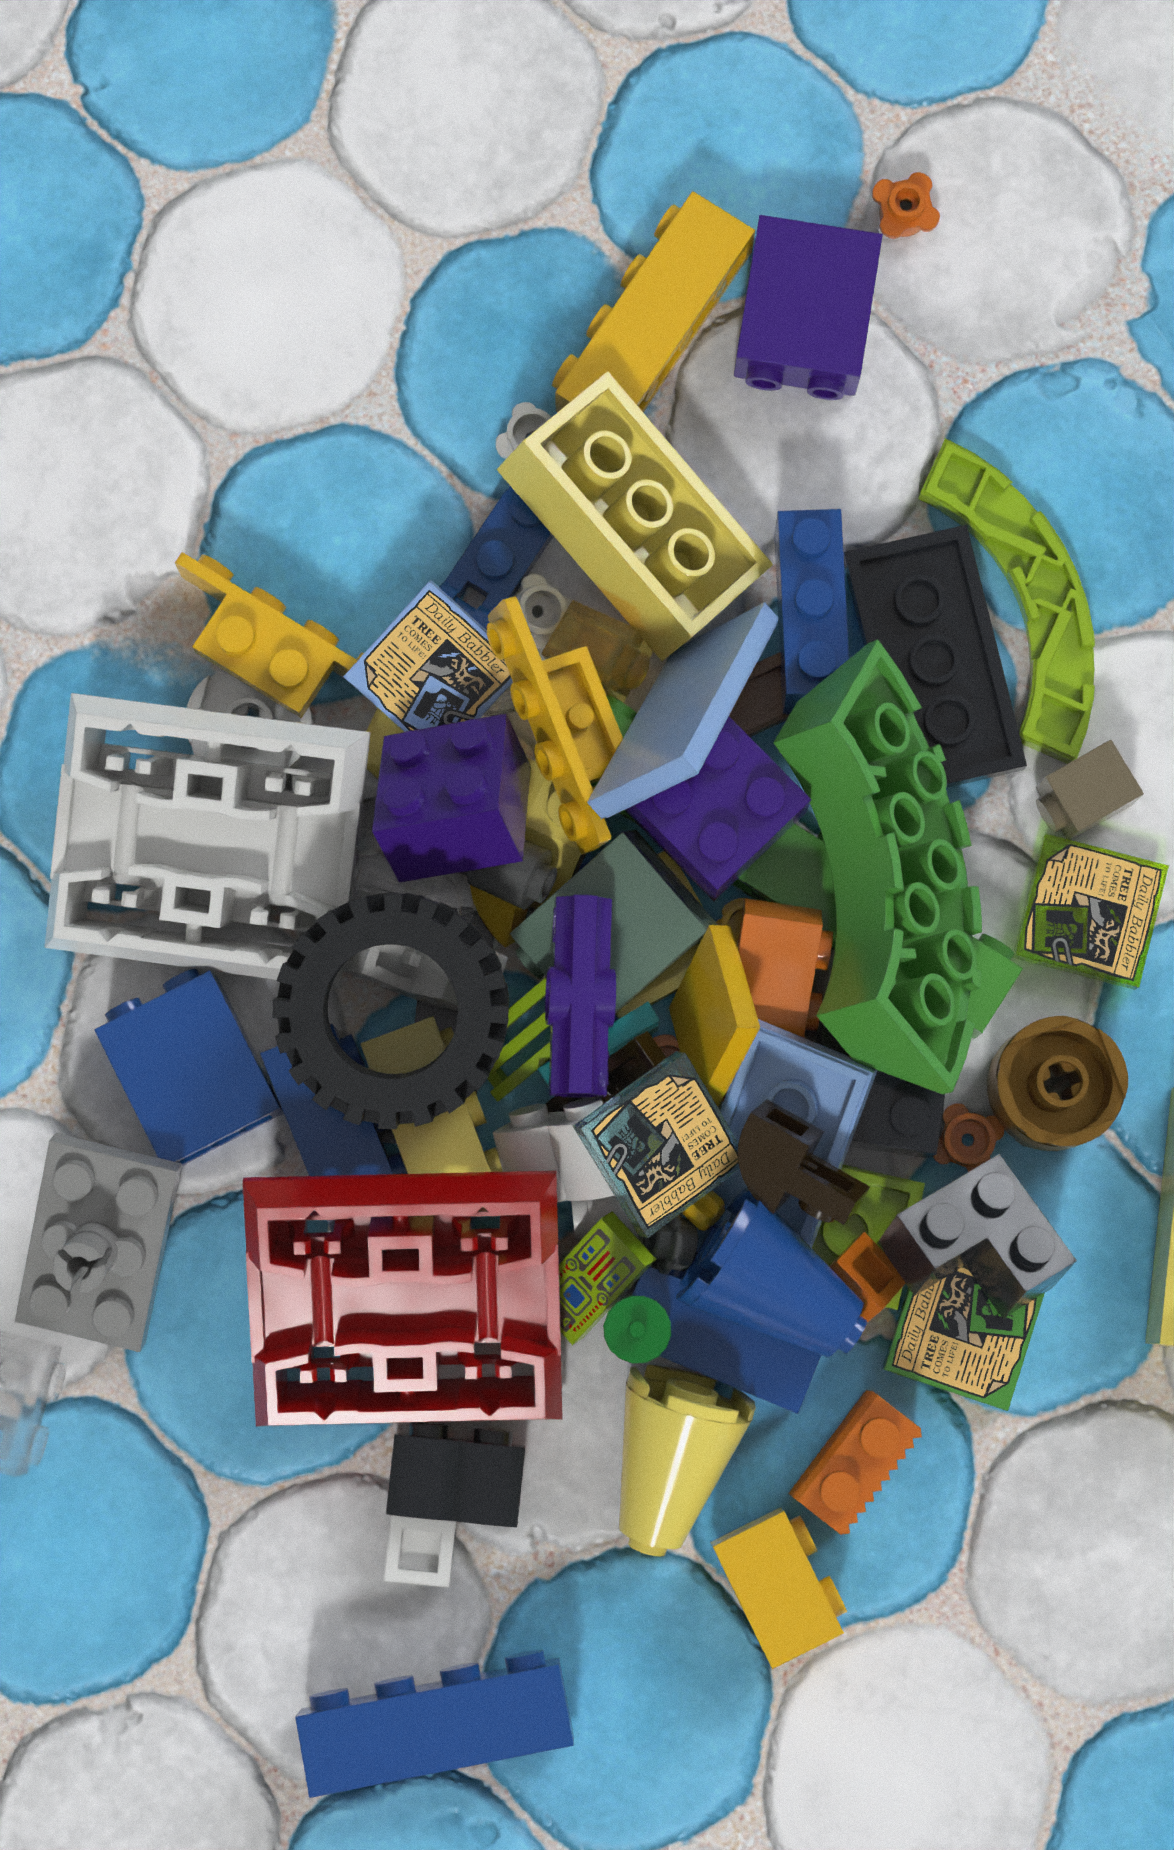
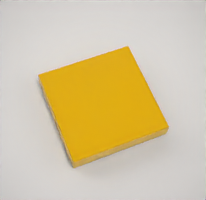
[669,925,760,1110]

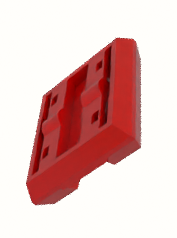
[242,1170,563,1427]

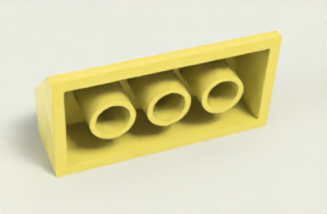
[496,371,773,661]

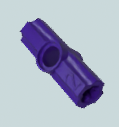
[545,895,616,1098]

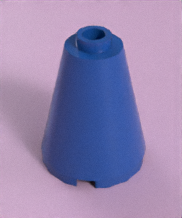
[676,1188,867,1358]

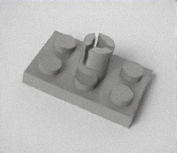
[14,1133,182,1352]

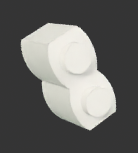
[493,1097,641,1202]

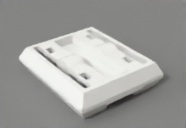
[44,693,371,988]

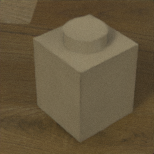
[1036,739,1144,842]

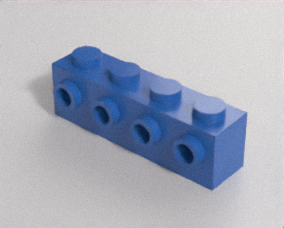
[295,1650,574,1798]

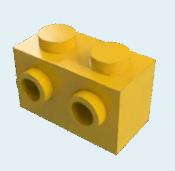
[710,1508,847,1669]

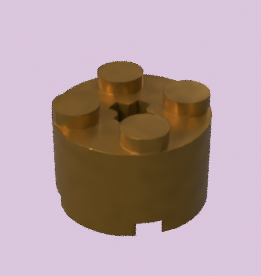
[987,1016,1128,1151]

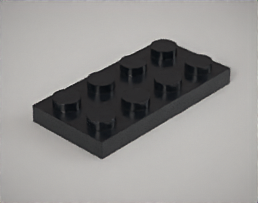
[844,525,1027,788]

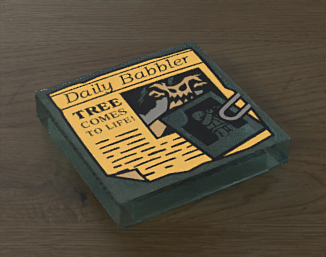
[573,1051,740,1238]

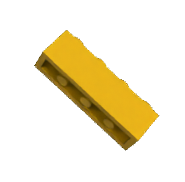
[552,191,755,413]

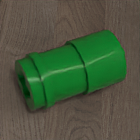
[603,1296,671,1364]

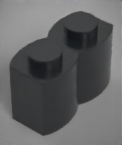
[386,1423,525,1527]

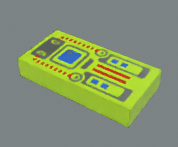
[559,1211,656,1346]

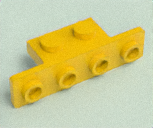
[174,552,364,718]
[487,596,623,854]

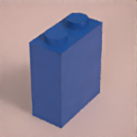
[94,968,284,1166]

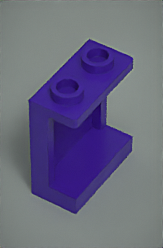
[734,215,883,400]

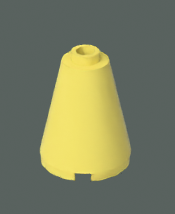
[619,1365,756,1557]

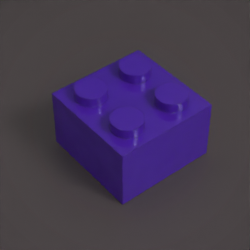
[372,713,531,883]
[625,716,812,901]

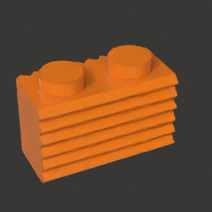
[788,1390,922,1535]

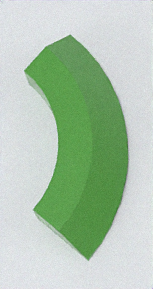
[773,639,982,1094]

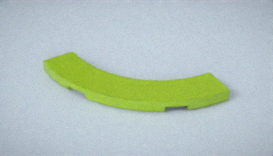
[918,438,1095,764]

